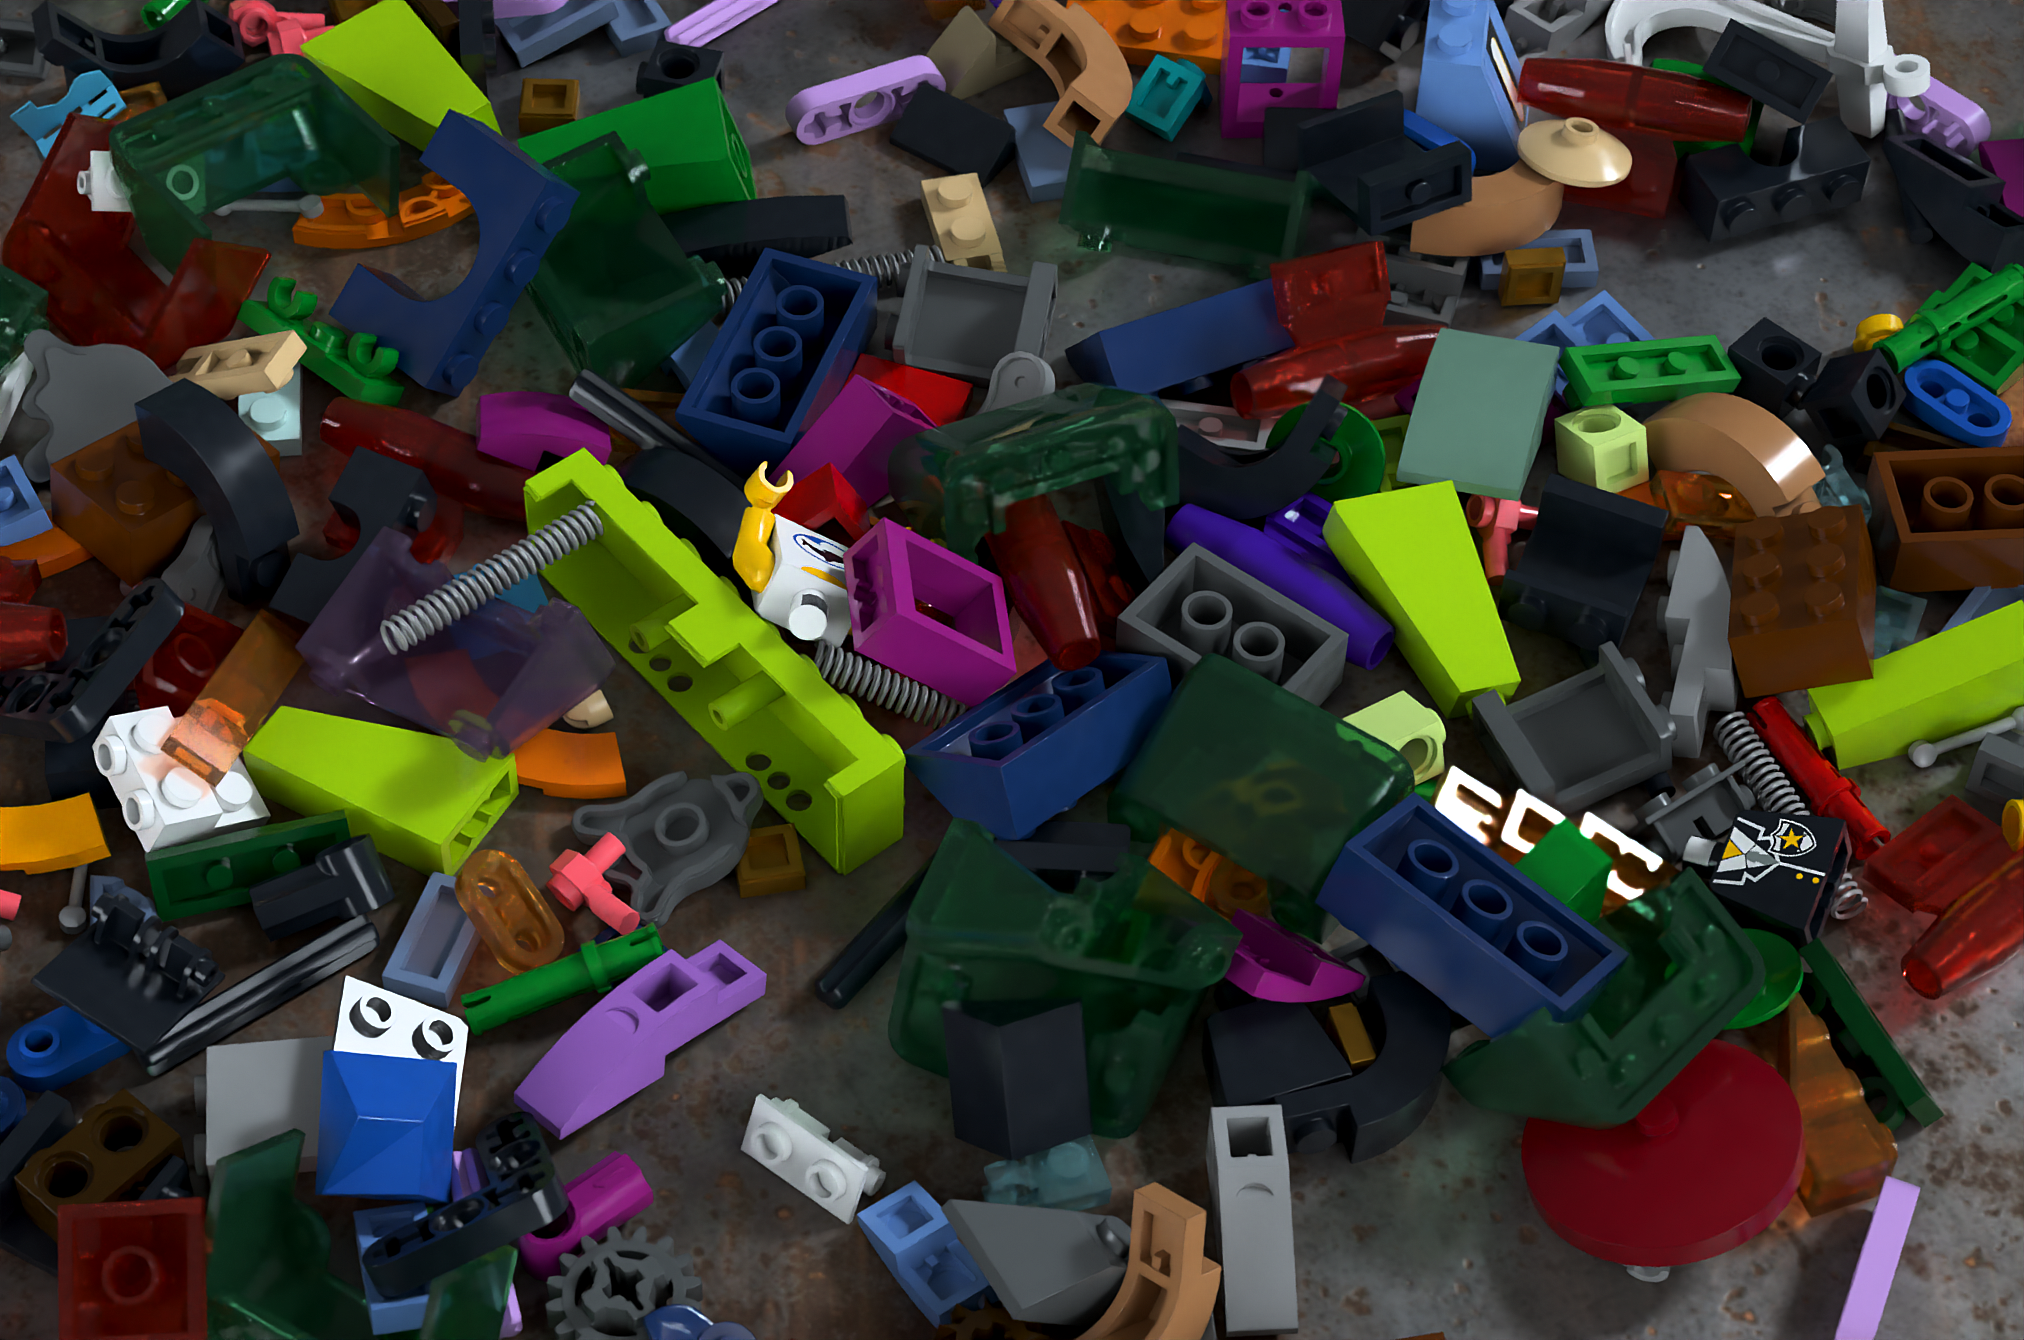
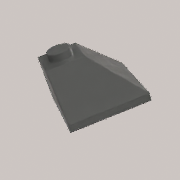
[940,1199,1131,1328]

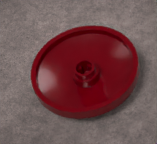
[1521,1034,1807,1267]

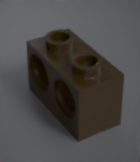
[13,1087,190,1265]

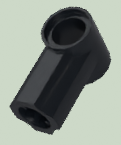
[248,834,396,942]

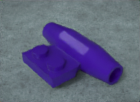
[1164,491,1396,671]

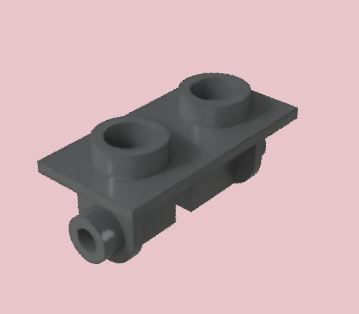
[1619,759,1756,868]

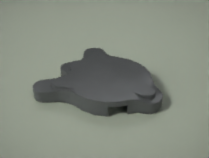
[22,329,175,485]
[571,771,764,930]

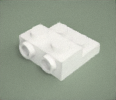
[92,706,271,853]

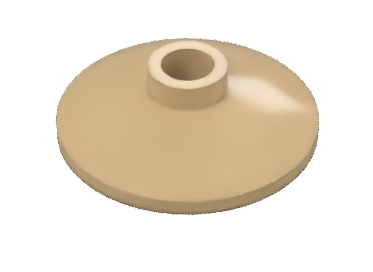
[1517,117,1632,188]

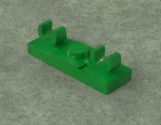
[237,276,405,406]
[1558,335,1741,412]

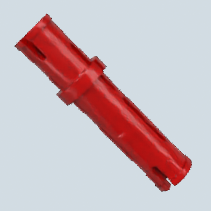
[1746,696,1891,861]

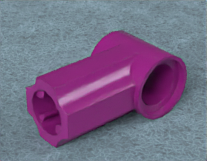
[517,1151,653,1282]

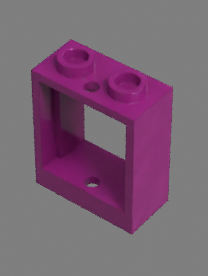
[1218,0,1345,138]
[843,517,1017,707]

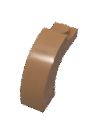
[987,0,1132,160]
[1410,123,1564,257]
[1640,392,1826,518]
[1074,1182,1222,1340]

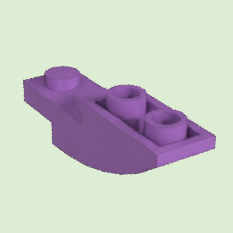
[514,939,767,1140]

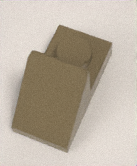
[925,6,1041,100]

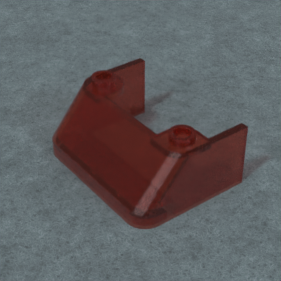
[2,112,272,372]

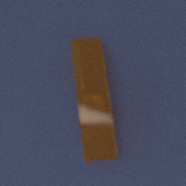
[160,609,314,788]
[1429,766,1696,936]

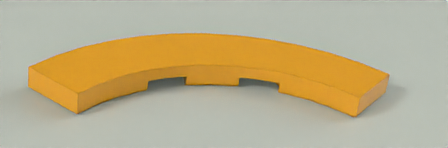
[0,792,111,875]

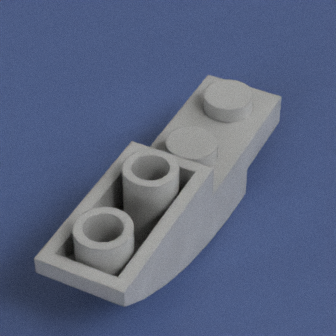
[1657,525,1739,758]

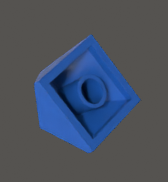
[315,1050,457,1204]

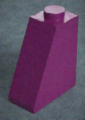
[767,374,952,508]

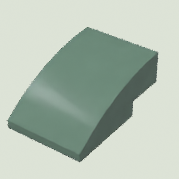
[1396,328,1560,501]

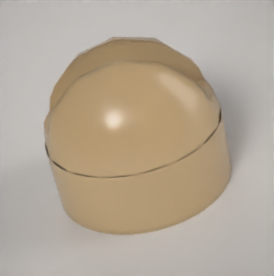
[559,673,614,730]

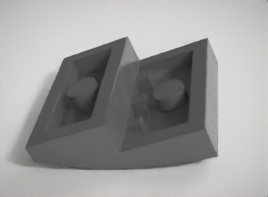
[1331,227,1471,341]

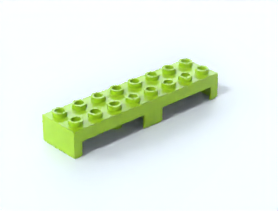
[523,447,906,875]

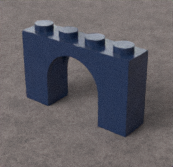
[328,109,580,397]

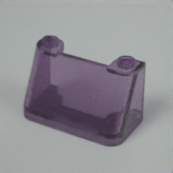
[295,526,617,762]

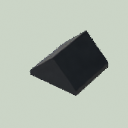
[942,997,1094,1161]

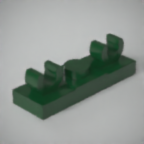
[144,810,351,922]
[1793,937,1945,1134]

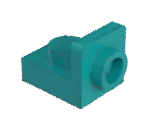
[1123,53,1213,142]

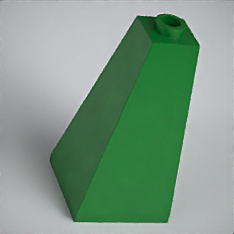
[518,77,758,226]

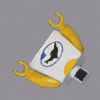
[732,461,935,649]

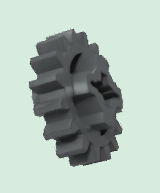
[545,1226,703,1340]

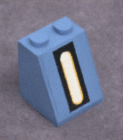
[1415,0,1530,172]

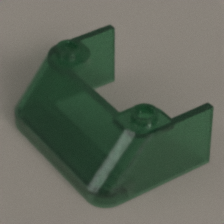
[109,53,400,306]
[1058,130,1317,281]
[186,1128,519,1340]

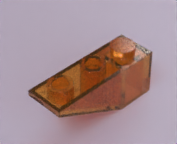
[1778,992,1899,1218]

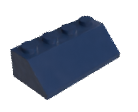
[675,247,877,480]
[1065,264,1338,414]
[903,646,1181,841]
[1315,792,1630,1068]

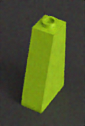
[300,0,502,152]
[1322,480,1521,720]
[1802,600,2024,770]
[242,705,519,877]

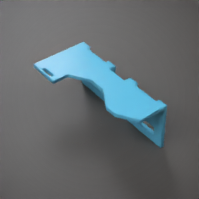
[10,70,127,165]

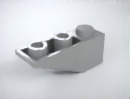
[1206,1105,1298,1337]

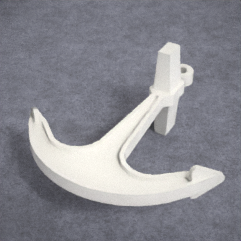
[1605,0,1930,139]

